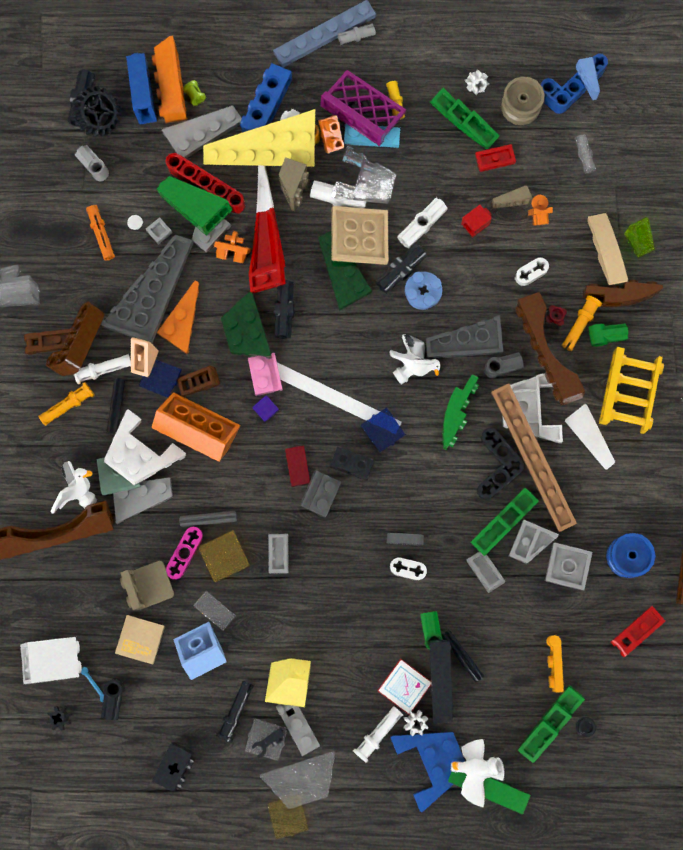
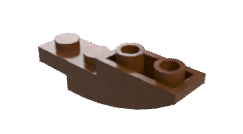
[583,280,663,307]

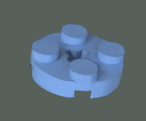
[405,272,442,310]

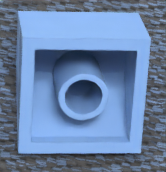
[173,622,227,680]

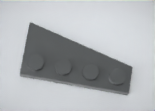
[425,315,503,359]

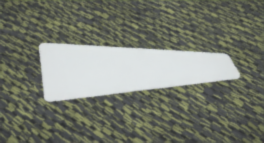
[565,404,615,470]

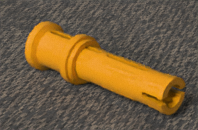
[561,296,602,351]
[38,382,95,426]

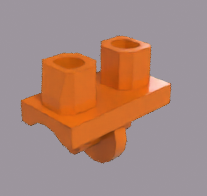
[318,115,344,153]
[528,195,553,225]
[214,231,251,263]

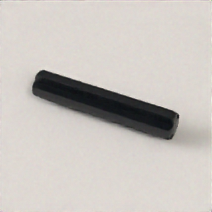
[107,378,125,434]
[441,630,484,682]

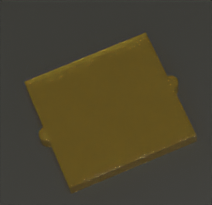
[267,795,309,839]

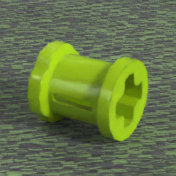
[183,80,206,106]

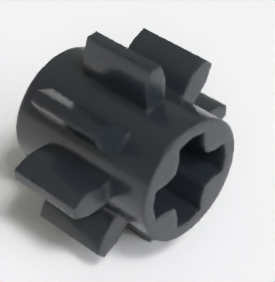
[46,706,72,731]

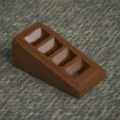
[177,365,220,397]

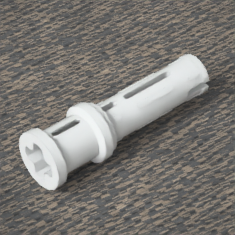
[74,354,131,385]
[353,706,403,763]

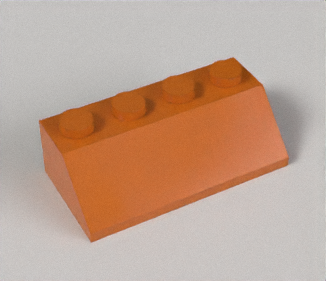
[152,36,187,123]
[152,392,240,462]

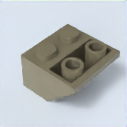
[279,157,310,211]

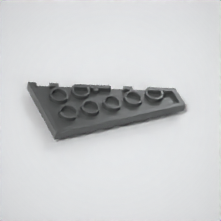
[100,235,193,343]

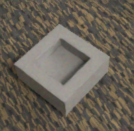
[146,217,172,245]

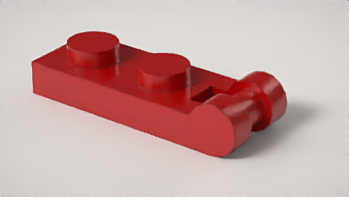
[610,606,666,657]

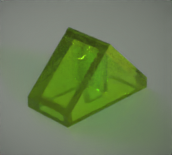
[624,217,655,258]

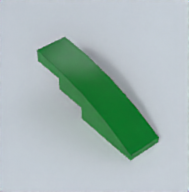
[430,88,499,149]
[471,488,539,556]
[518,685,585,763]
[448,772,530,814]

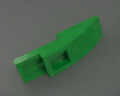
[442,374,479,450]

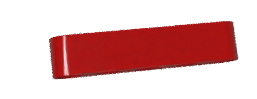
[166,153,245,213]

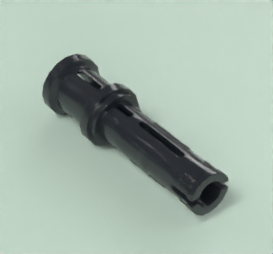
[216,681,254,743]

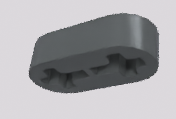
[387,533,424,546]

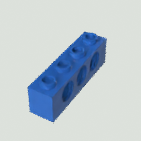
[240,63,292,133]

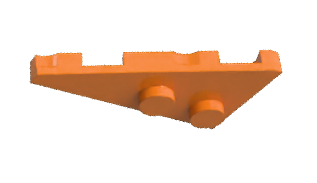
[157,280,199,354]

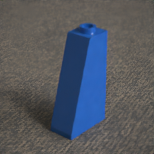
[126,53,157,125]

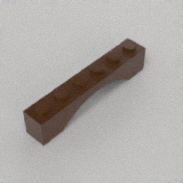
[515,292,585,406]
[0,501,113,560]

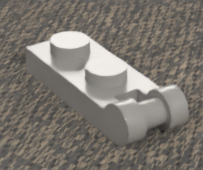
[276,704,320,756]

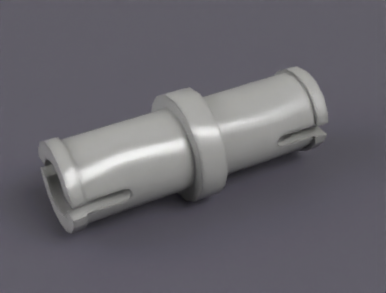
[338,24,376,45]

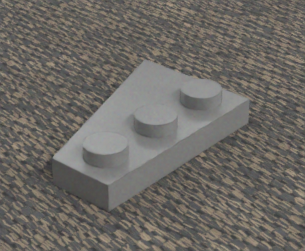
[113,478,173,524]

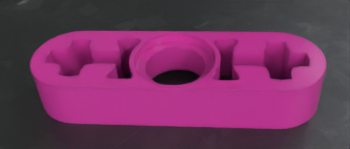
[166,527,203,580]

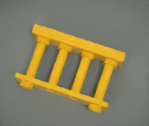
[599,347,664,434]

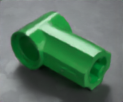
[588,323,628,347]
[420,611,443,650]

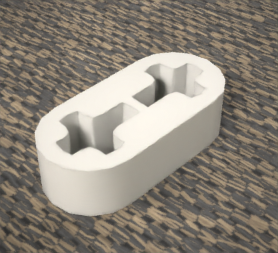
[515,258,549,286]
[390,558,427,580]

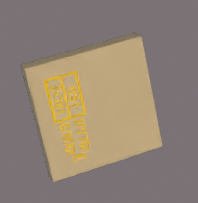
[115,615,165,664]

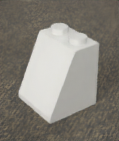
[20,637,82,684]

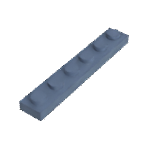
[273,0,376,68]

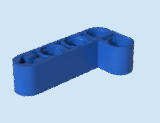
[541,54,608,114]

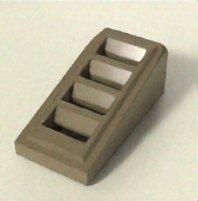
[491,185,532,209]

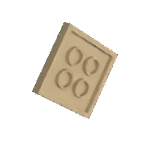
[332,206,388,265]

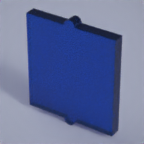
[139,360,182,398]
[361,407,406,453]

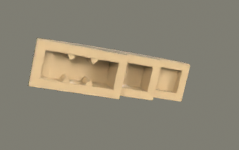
[588,213,628,285]

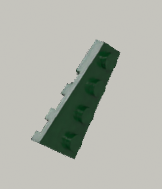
[318,230,372,311]

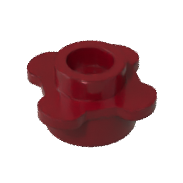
[546,305,567,326]

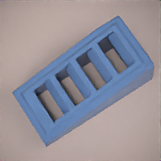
[576,57,600,100]

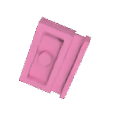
[248,353,282,396]

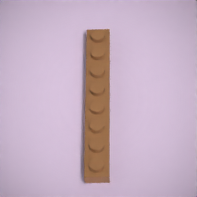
[491,383,577,532]

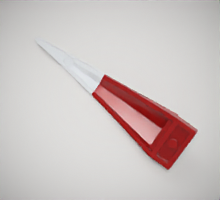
[249,165,286,293]

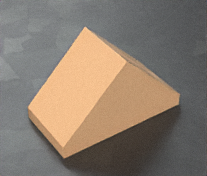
[131,337,159,377]

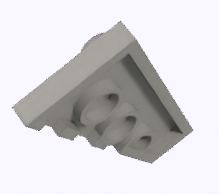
[162,106,242,158]

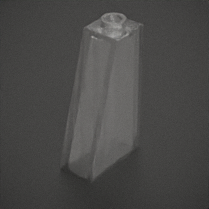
[0,275,40,307]

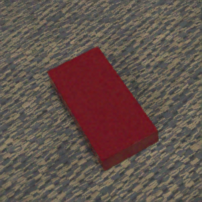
[285,445,310,487]

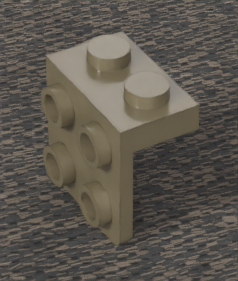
[120,561,174,610]

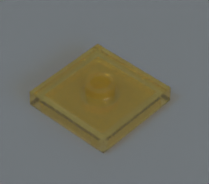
[198,530,250,583]

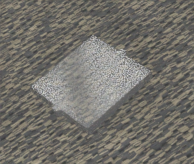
[245,718,288,761]

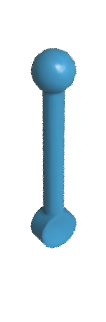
[81,667,104,702]

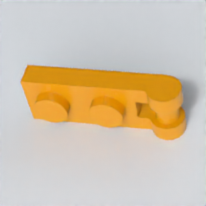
[546,635,564,692]

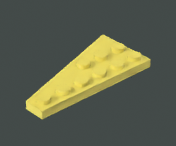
[203,109,315,167]

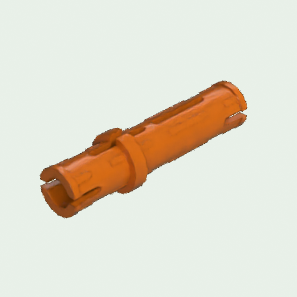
[86,205,115,261]

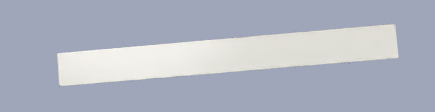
[277,363,401,435]

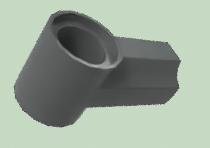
[484,352,524,378]

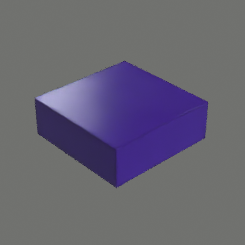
[252,395,279,422]

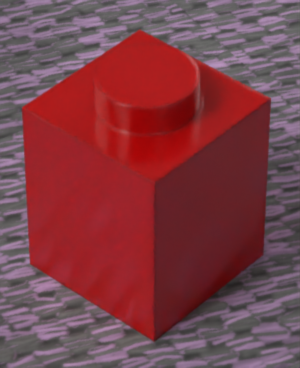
[461,205,492,237]

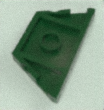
[221,292,272,359]

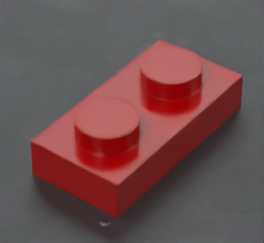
[475,144,516,172]

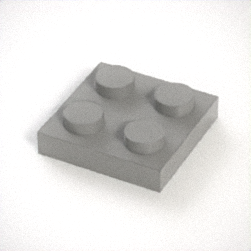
[545,543,592,591]

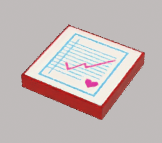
[377,659,431,715]

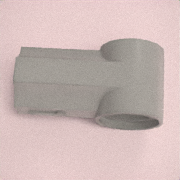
[75,145,109,181]

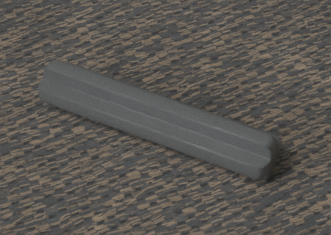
[179,511,237,527]

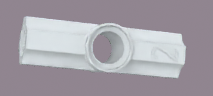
[310,180,368,208]
[397,198,448,248]

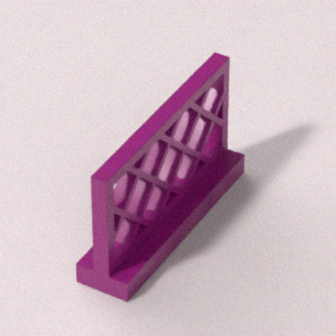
[320,70,406,146]

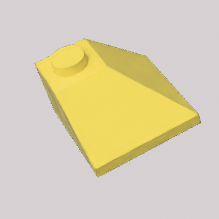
[265,659,311,707]

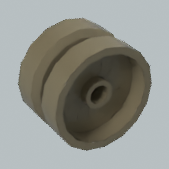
[501,77,545,125]

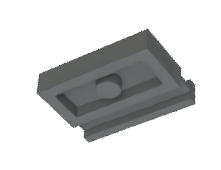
[299,470,341,517]

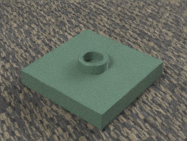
[97,457,141,495]

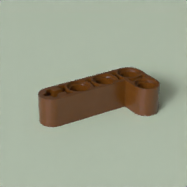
[46,302,104,376]

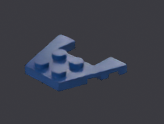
[391,732,465,812]

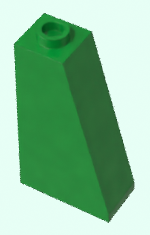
[157,176,232,236]

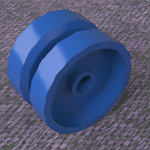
[606,533,655,578]

